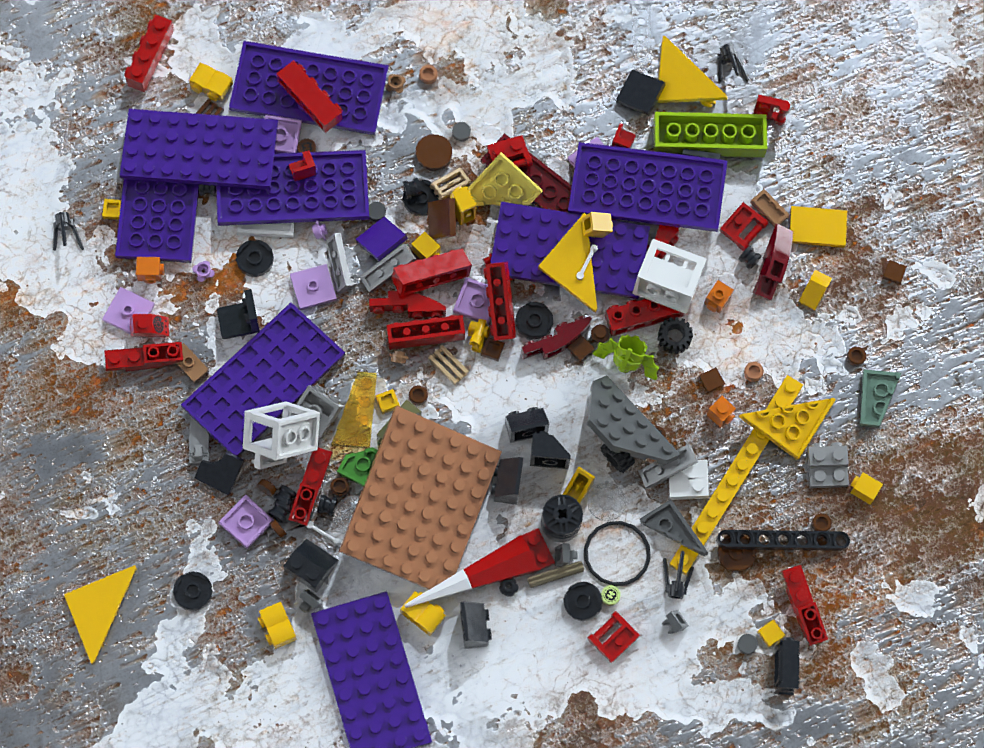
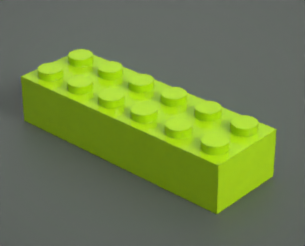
[653,112,767,158]

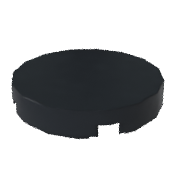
[403,180,439,216]
[236,240,274,277]
[516,302,553,339]
[173,571,213,611]
[563,581,603,621]

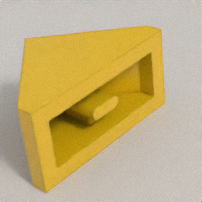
[798,270,832,310]
[562,467,595,504]

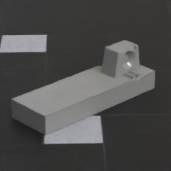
[326,233,358,293]
[360,244,416,293]
[189,416,210,465]
[638,444,698,489]

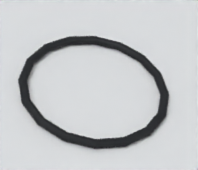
[584,521,651,586]

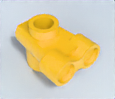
[468,319,490,353]

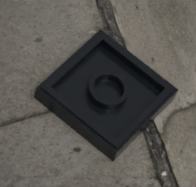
[616,69,665,115]

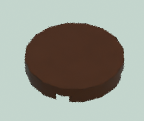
[416,134,452,171]
[717,535,756,572]

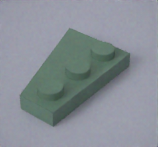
[860,369,902,428]

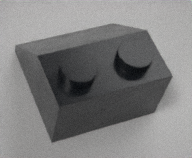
[505,407,549,443]
[530,431,571,469]
[491,457,524,505]
[283,539,339,593]
[460,602,492,649]

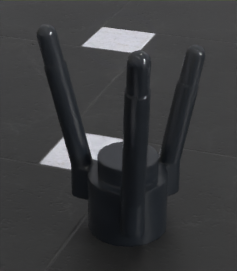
[717,44,749,82]
[53,212,84,251]
[663,551,694,599]

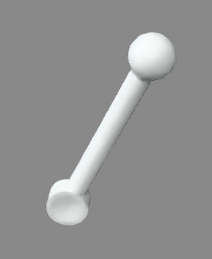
[576,245,598,280]
[306,521,342,546]

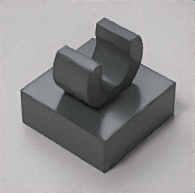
[555,543,578,567]
[299,589,324,613]
[662,610,689,634]

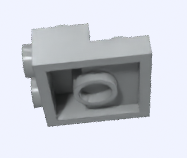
[291,384,344,439]
[806,442,849,488]

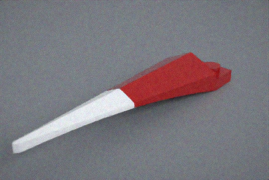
[405,528,555,608]

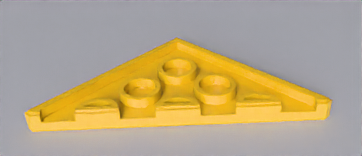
[657,36,728,103]
[538,213,597,312]
[739,398,836,460]
[64,565,137,665]

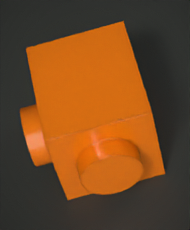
[136,257,165,284]
[704,280,734,314]
[707,396,736,428]

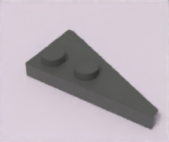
[640,499,708,557]

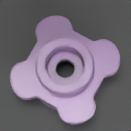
[312,220,328,240]
[192,261,215,282]

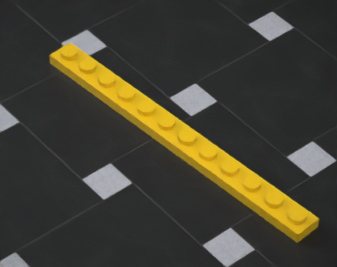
[669,375,803,575]

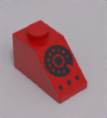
[130,314,169,337]

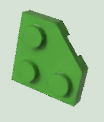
[337,447,378,487]

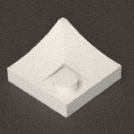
[669,460,709,500]

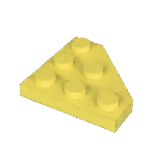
[468,152,543,206]

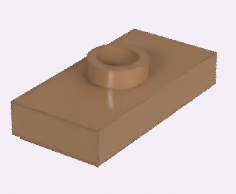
[750,189,790,227]
[176,343,209,384]

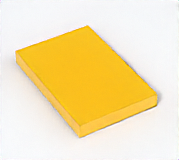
[789,206,847,248]

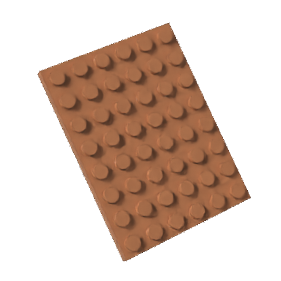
[338,406,502,590]

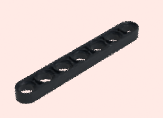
[716,529,850,551]

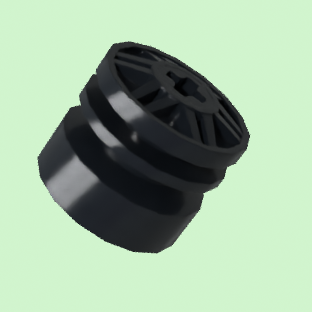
[541,494,583,542]

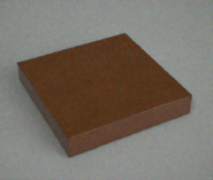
[428,198,456,240]

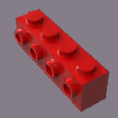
[124,14,174,93]
[276,60,343,133]
[391,248,472,296]
[484,261,516,341]
[605,298,684,337]
[386,315,465,350]

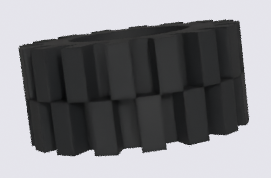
[658,317,693,354]
[600,444,635,473]

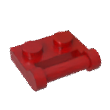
[753,94,790,125]
[487,135,533,168]
[719,202,769,251]
[587,611,640,664]

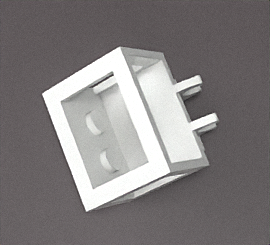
[632,239,707,314]
[243,402,320,469]

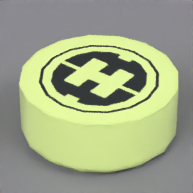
[601,585,621,606]

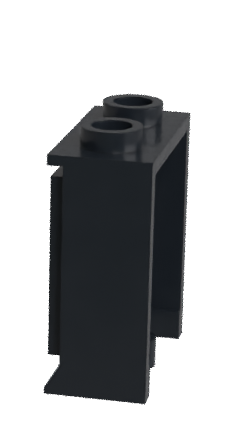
[774,637,800,695]

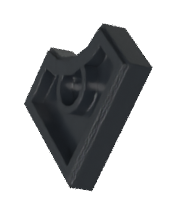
[194,452,245,495]

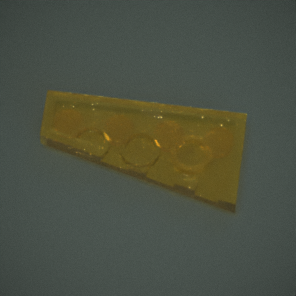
[331,372,377,449]

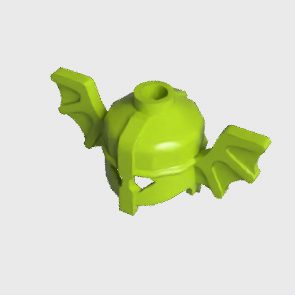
[592,335,659,380]

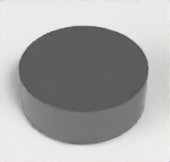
[452,122,471,141]
[369,202,386,222]
[737,634,758,655]

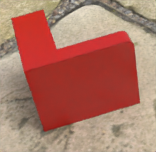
[612,123,636,148]
[289,150,316,181]

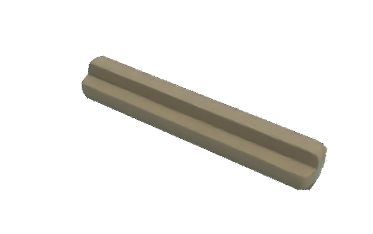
[527,561,584,588]

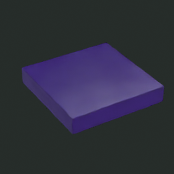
[356,216,408,261]

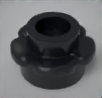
[499,578,519,597]

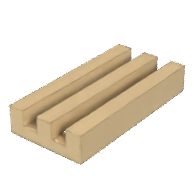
[430,168,471,200]
[428,345,469,385]

